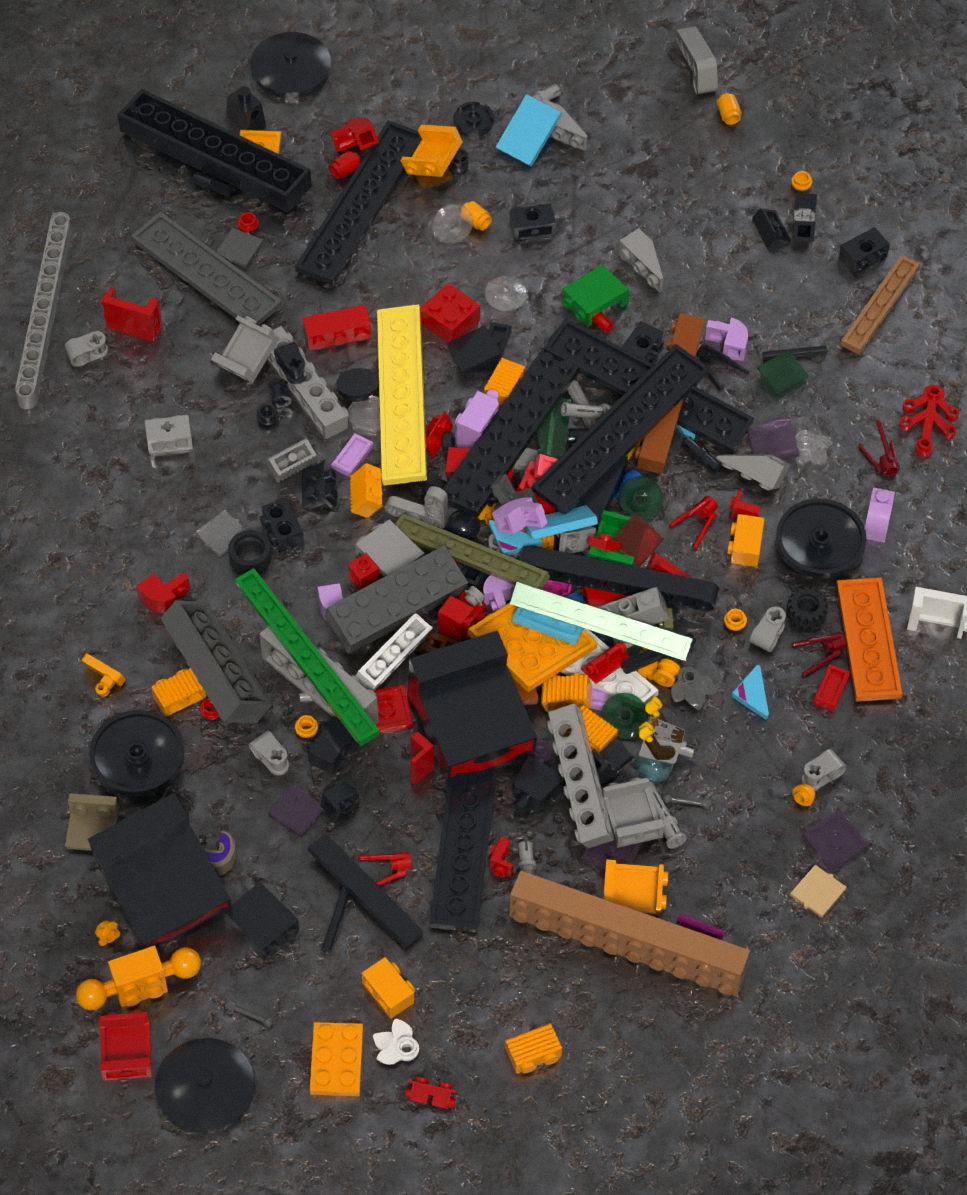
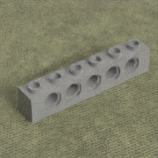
[267,326,349,439]
[547,704,614,849]

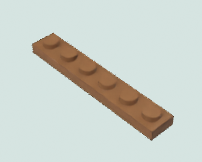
[840,255,920,355]

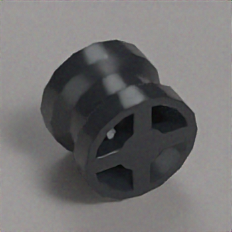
[448,148,469,175]

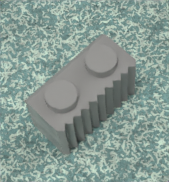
[267,438,316,483]

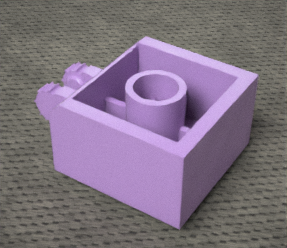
[455,390,499,449]

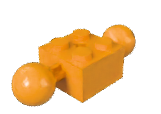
[76,946,201,1011]

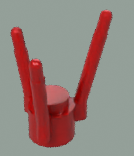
[669,496,718,549]
[358,851,412,886]

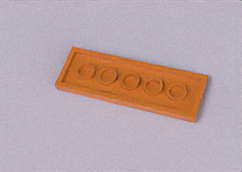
[836,577,902,702]

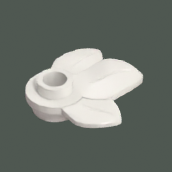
[373,1019,419,1065]

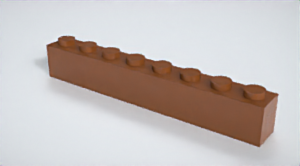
[635,312,705,474]

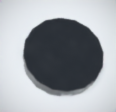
[453,101,494,137]
[336,368,379,402]

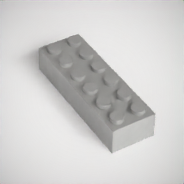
[259,627,379,725]

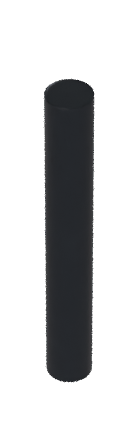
[762,345,827,360]
[321,886,350,953]

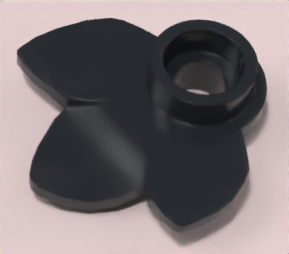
[406,466,447,499]

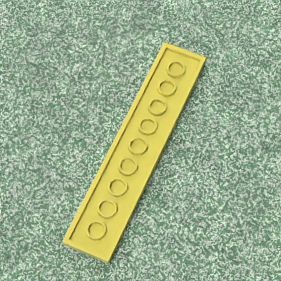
[377,304,427,485]

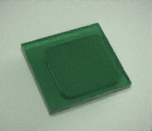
[757,350,809,395]

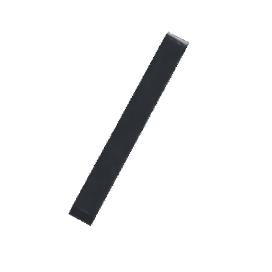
[519,545,719,611]

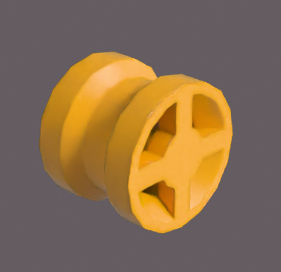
[652,659,680,687]

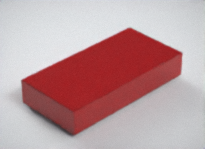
[813,664,851,712]

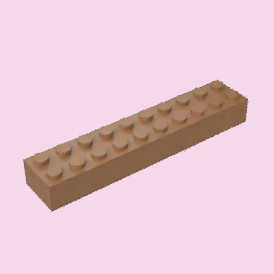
[509,870,750,996]

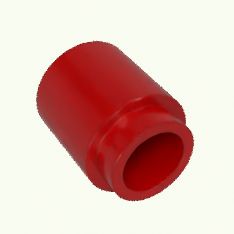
[329,151,361,179]

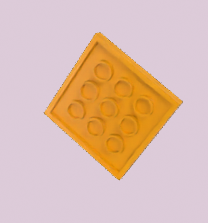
[468,603,598,692]

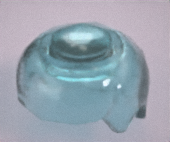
[636,756,674,783]

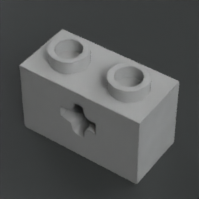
[145,415,193,454]

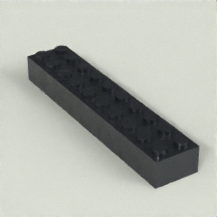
[117,89,312,213]

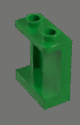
[562,264,629,327]
[588,510,646,566]

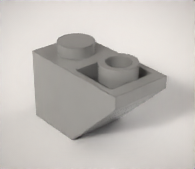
[558,526,596,553]

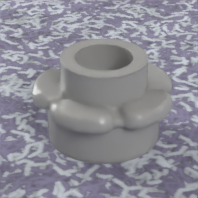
[464,586,485,607]

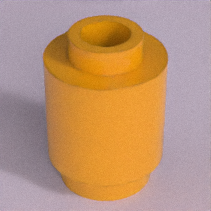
[716,93,741,125]
[461,201,492,231]

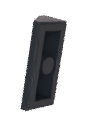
[752,208,791,249]

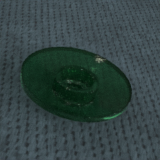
[619,476,663,520]
[601,693,648,739]

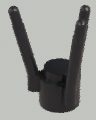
[696,343,750,390]

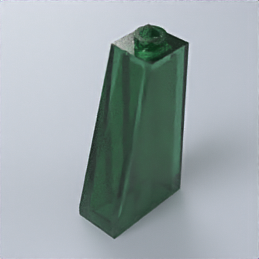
[533,398,572,459]

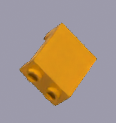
[400,125,463,177]
[603,860,668,916]

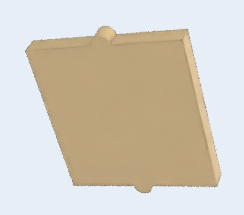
[790,865,847,918]

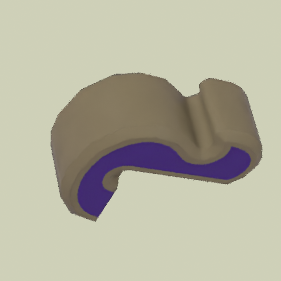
[204,829,236,876]

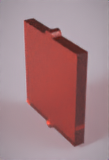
[613,513,664,567]

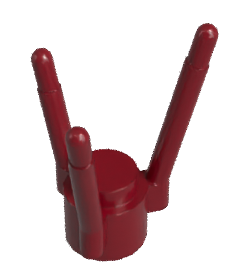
[858,420,900,476]
[792,632,846,677]

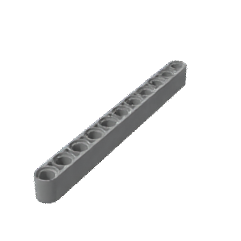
[15,212,72,410]

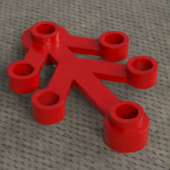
[899,385,960,458]

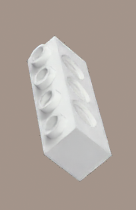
[355,613,432,692]

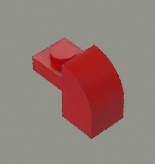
[329,118,379,152]
[136,573,190,613]

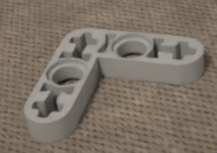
[384,486,448,529]

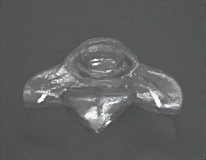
[793,430,833,467]

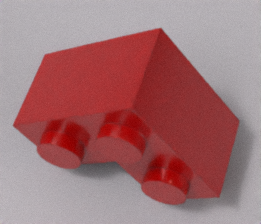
[438,591,487,642]

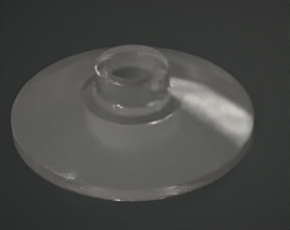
[432,204,473,244]
[485,276,527,311]

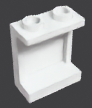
[907,587,967,639]

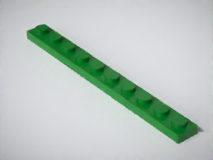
[235,568,380,746]

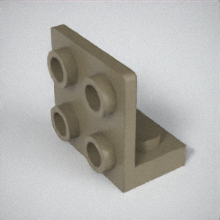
[65,793,119,851]

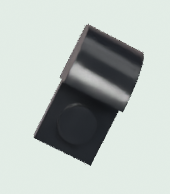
[792,193,817,242]
[592,739,634,785]

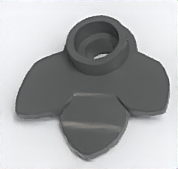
[671,666,716,710]

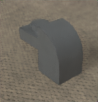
[491,473,539,510]

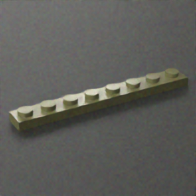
[395,513,550,589]

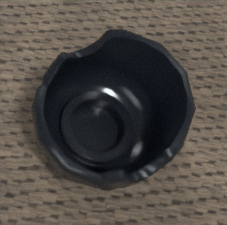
[446,510,481,540]

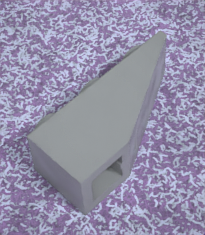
[541,99,588,151]
[619,228,663,293]
[716,454,791,491]
[598,587,669,625]

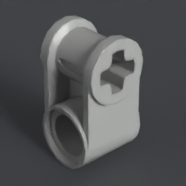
[64,331,108,367]
[749,607,786,652]
[248,730,289,776]
[802,749,847,791]

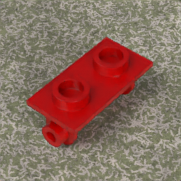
[425,411,453,458]
[581,642,630,684]
[405,1076,459,1109]

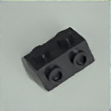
[302,462,338,510]

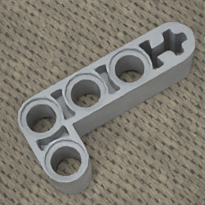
[675,26,718,94]

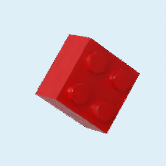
[420,283,480,343]

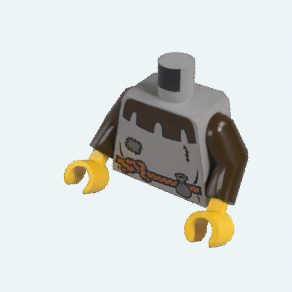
[639,697,696,764]

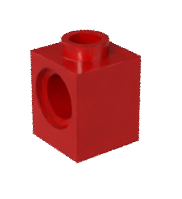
[348,553,380,590]

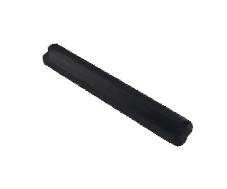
[621,633,696,674]

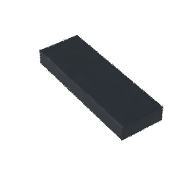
[474,322,512,380]

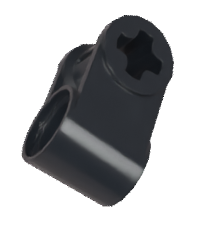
[274,342,306,384]

